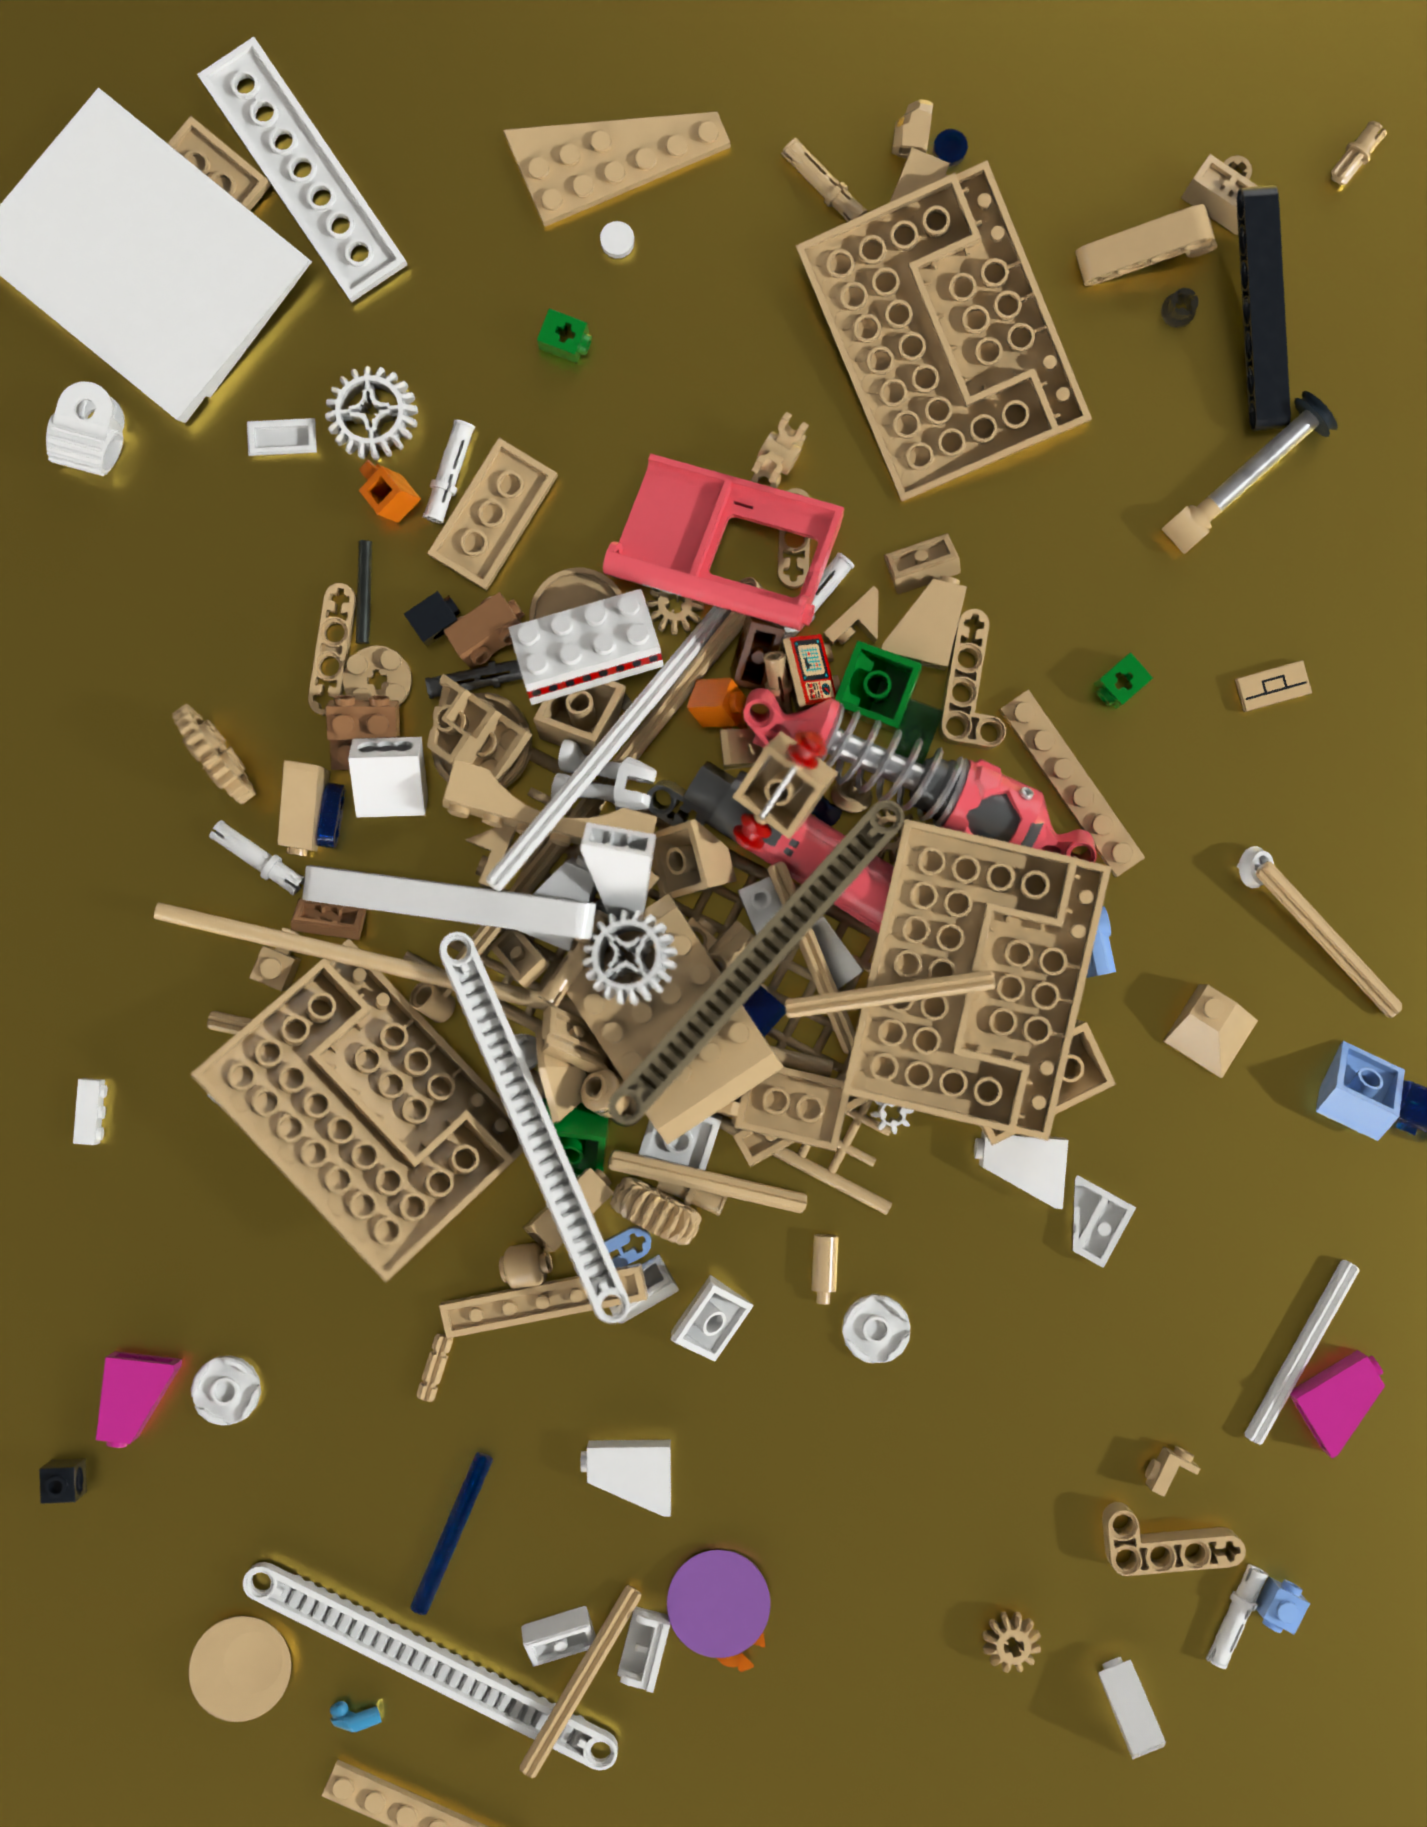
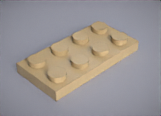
[427,438,558,591]

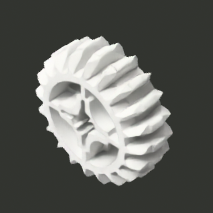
[325,366,418,460]
[582,910,677,1005]

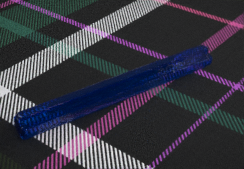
[410,1452,493,1615]

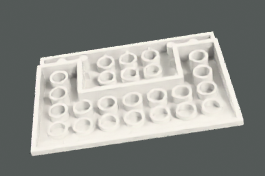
[0,88,312,423]

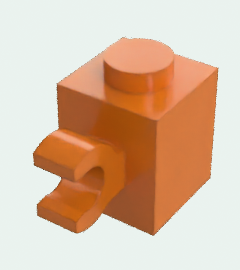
[359,460,421,523]
[687,678,748,730]

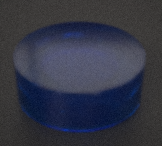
[933,129,968,167]

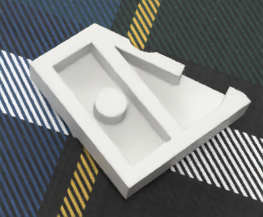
[1073,1175,1136,1268]

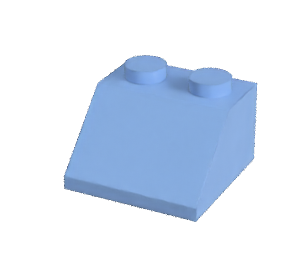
[1316,1041,1405,1141]

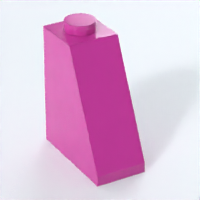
[1290,1350,1385,1458]
[96,1351,182,1448]

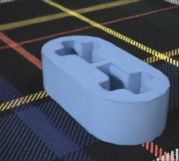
[604,1226,652,1268]

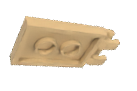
[716,1067,850,1152]

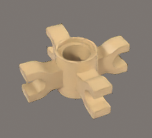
[751,412,809,488]

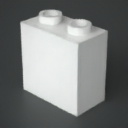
[348,737,428,817]

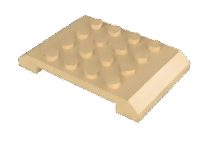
[554,893,784,1145]

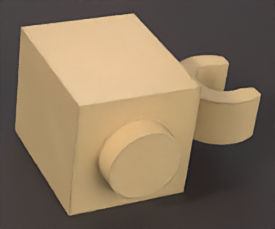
[249,928,302,991]

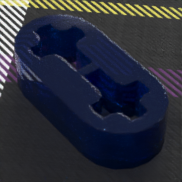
[317,782,346,849]

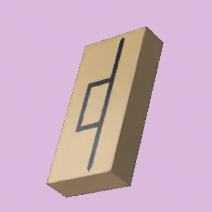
[1235,660,1312,712]

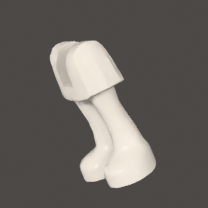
[551,739,657,810]

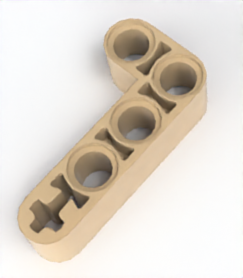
[1075,204,1217,286]
[938,609,1006,750]
[1102,1502,1246,1576]

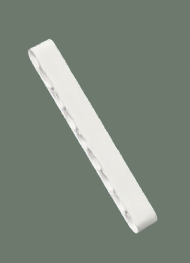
[302,865,596,939]

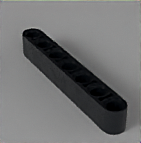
[1237,185,1291,432]

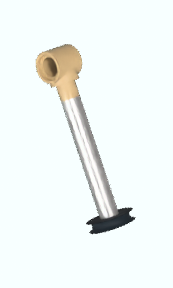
[1162,391,1338,554]

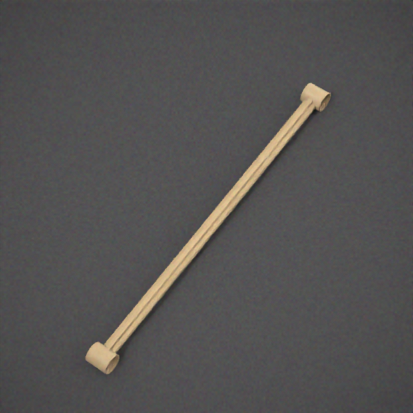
[410,577,765,1023]

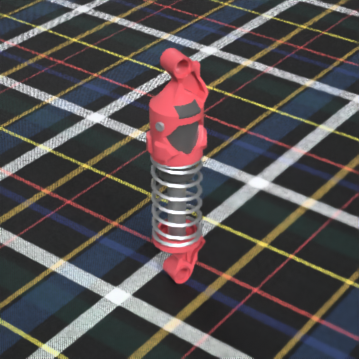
[743,688,1097,863]

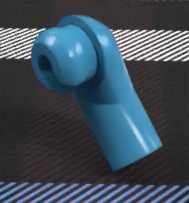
[330,1701,381,1732]

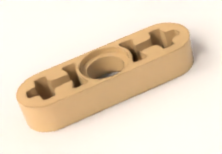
[778,488,810,589]

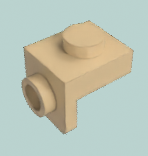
[1145,1446,1201,1497]

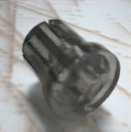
[1161,288,1199,328]

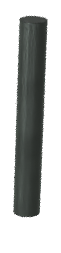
[356,540,372,644]

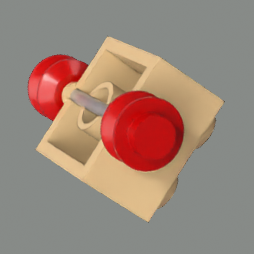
[732,731,838,850]

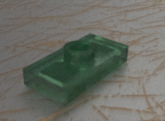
[894,699,943,765]

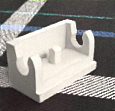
[617,1607,670,1693]

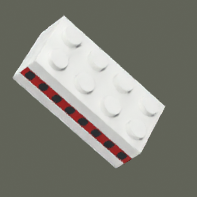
[508,589,664,705]

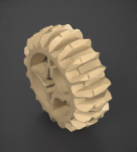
[610,1177,702,1245]

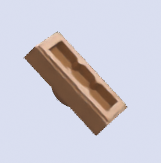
[291,898,366,940]

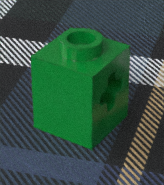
[537,308,592,363]
[1094,652,1153,709]

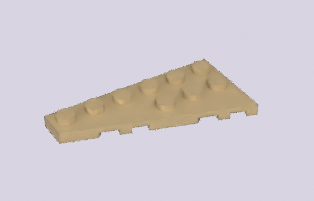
[503,112,731,227]

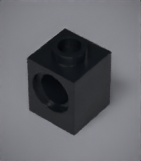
[404,591,461,647]
[39,1458,87,1504]

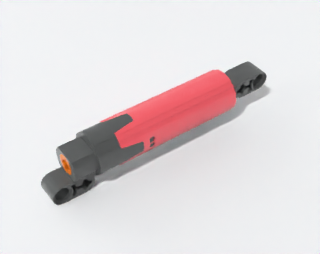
[647,761,894,933]

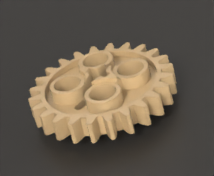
[172,704,256,804]

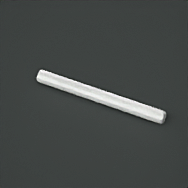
[1245,1260,1359,1445]

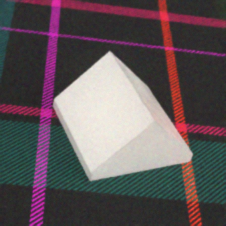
[671,1275,754,1362]

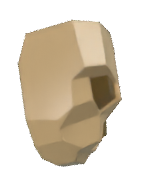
[892,99,933,158]

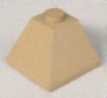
[652,819,737,899]
[1163,984,1258,1078]
[535,1026,590,1123]

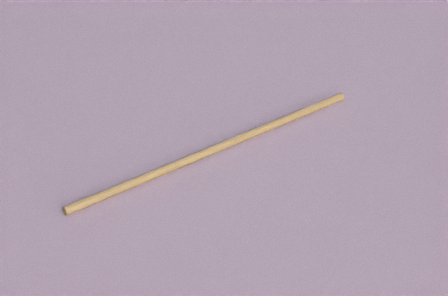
[154,902,834,1077]

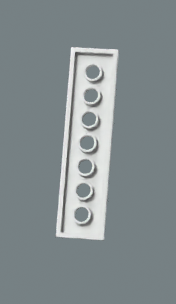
[197,37,408,303]

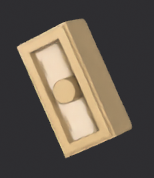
[884,533,961,594]

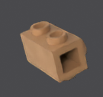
[444,592,525,669]

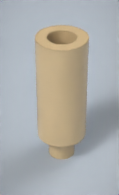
[811,1234,839,1305]

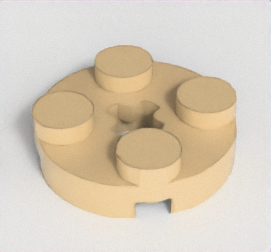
[343,646,413,707]

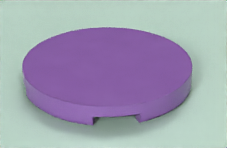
[667,1550,771,1658]

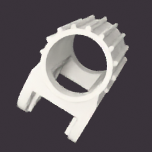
[46,381,125,476]

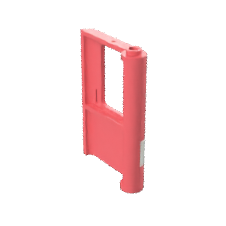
[603,453,844,631]

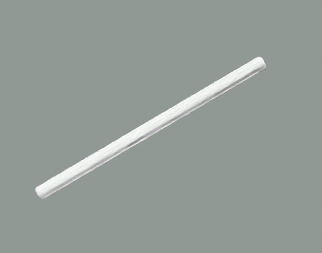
[486,606,731,891]

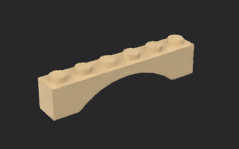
[442,760,657,846]

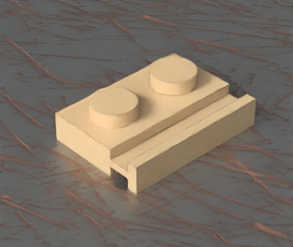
[541,1006,607,1073]

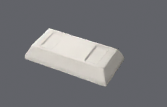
[247,418,317,456]

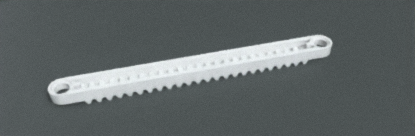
[439,932,630,1323]
[243,1562,618,1771]

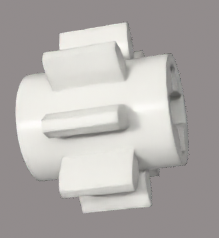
[870,1101,914,1134]

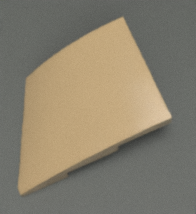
[427,674,532,784]

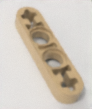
[308,583,357,716]

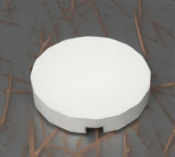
[842,1294,910,1363]
[191,1355,261,1426]

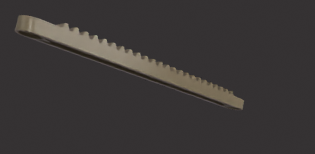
[608,800,904,1125]

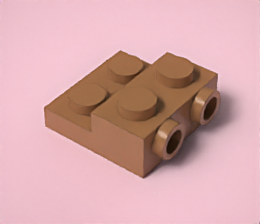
[326,695,400,770]

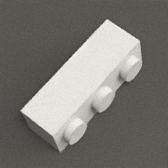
[73,1078,108,1145]

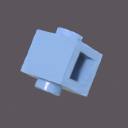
[1256,1576,1310,1634]

